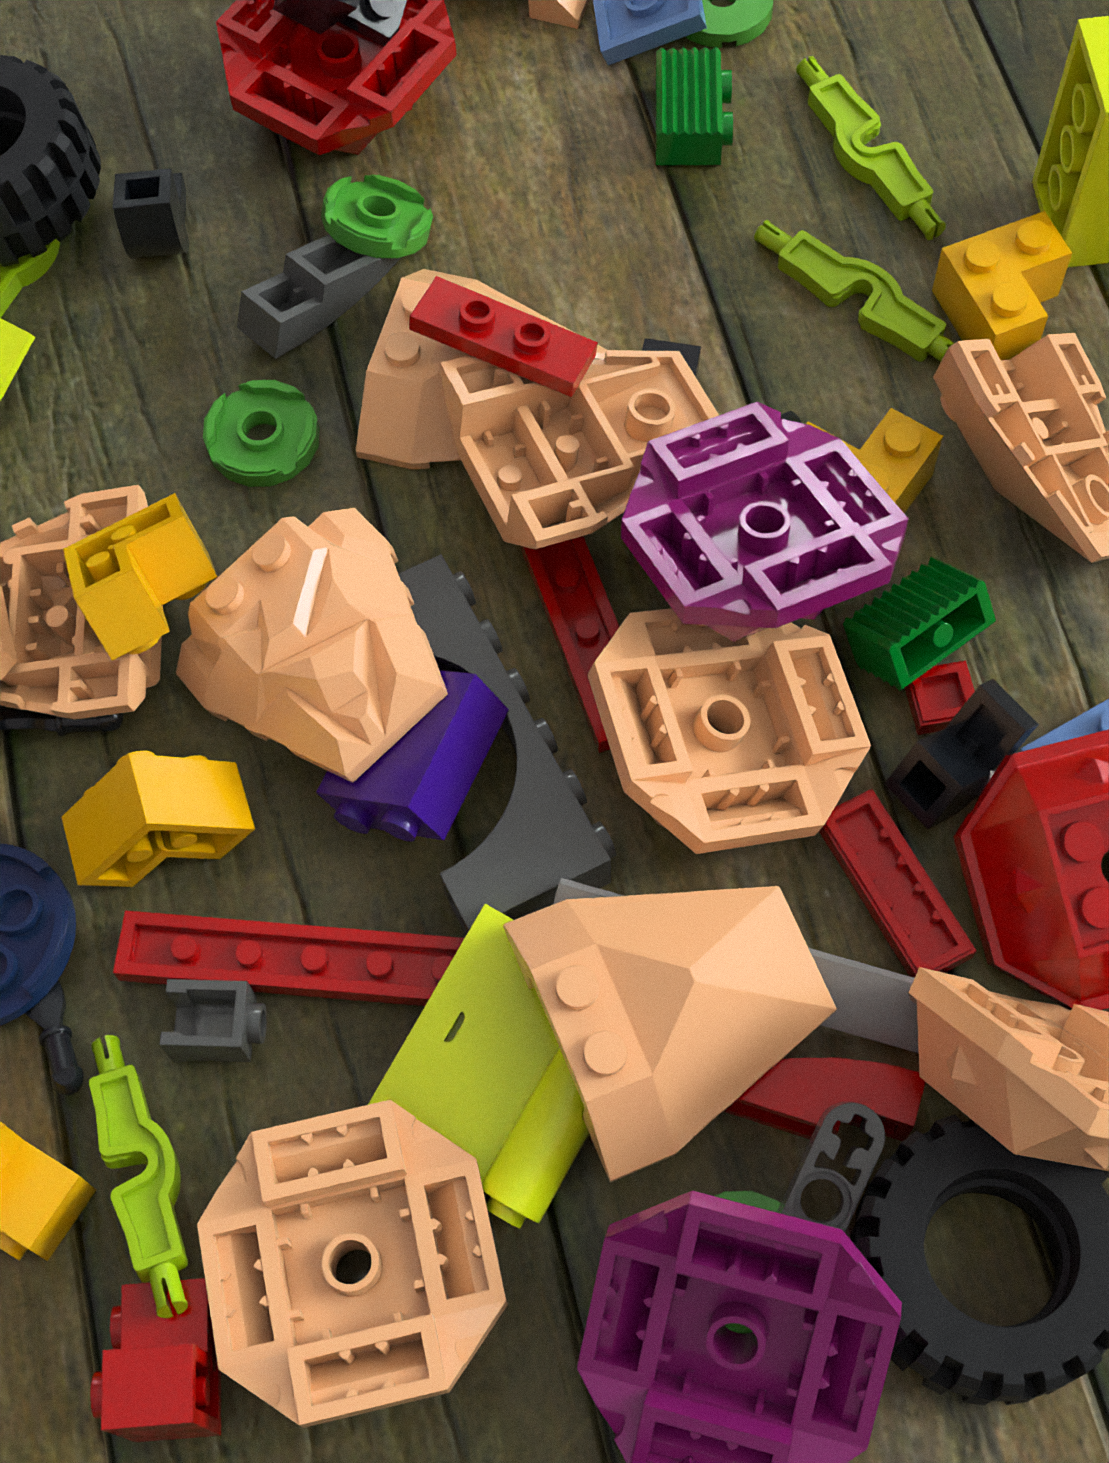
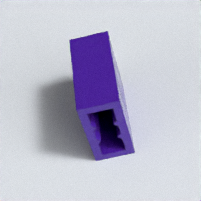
[316,670,509,842]

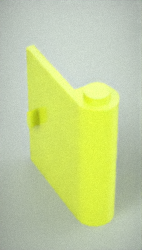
[368,904,589,1229]

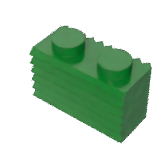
[656,47,733,165]
[843,557,996,692]

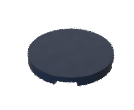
[0,843,76,1026]

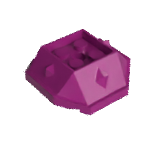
[621,402,909,642]
[577,1191,902,1463]

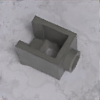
[159,979,267,1063]

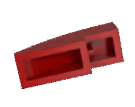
[724,1057,926,1141]

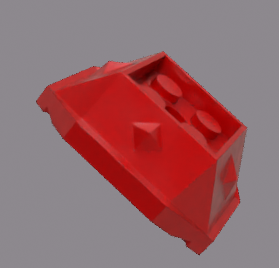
[216,0,457,156]
[953,729,1109,1010]

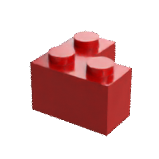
[90,1278,221,1443]

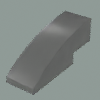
[237,234,402,359]

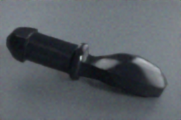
[0,708,124,736]
[25,981,84,1096]

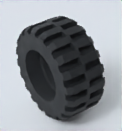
[0,55,101,267]
[850,1114,1109,1406]

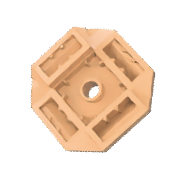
[588,608,871,854]
[908,967,1109,1171]
[197,1100,508,1428]

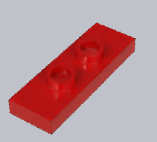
[409,276,598,397]
[819,789,977,978]

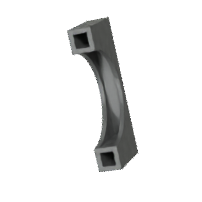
[399,554,617,935]

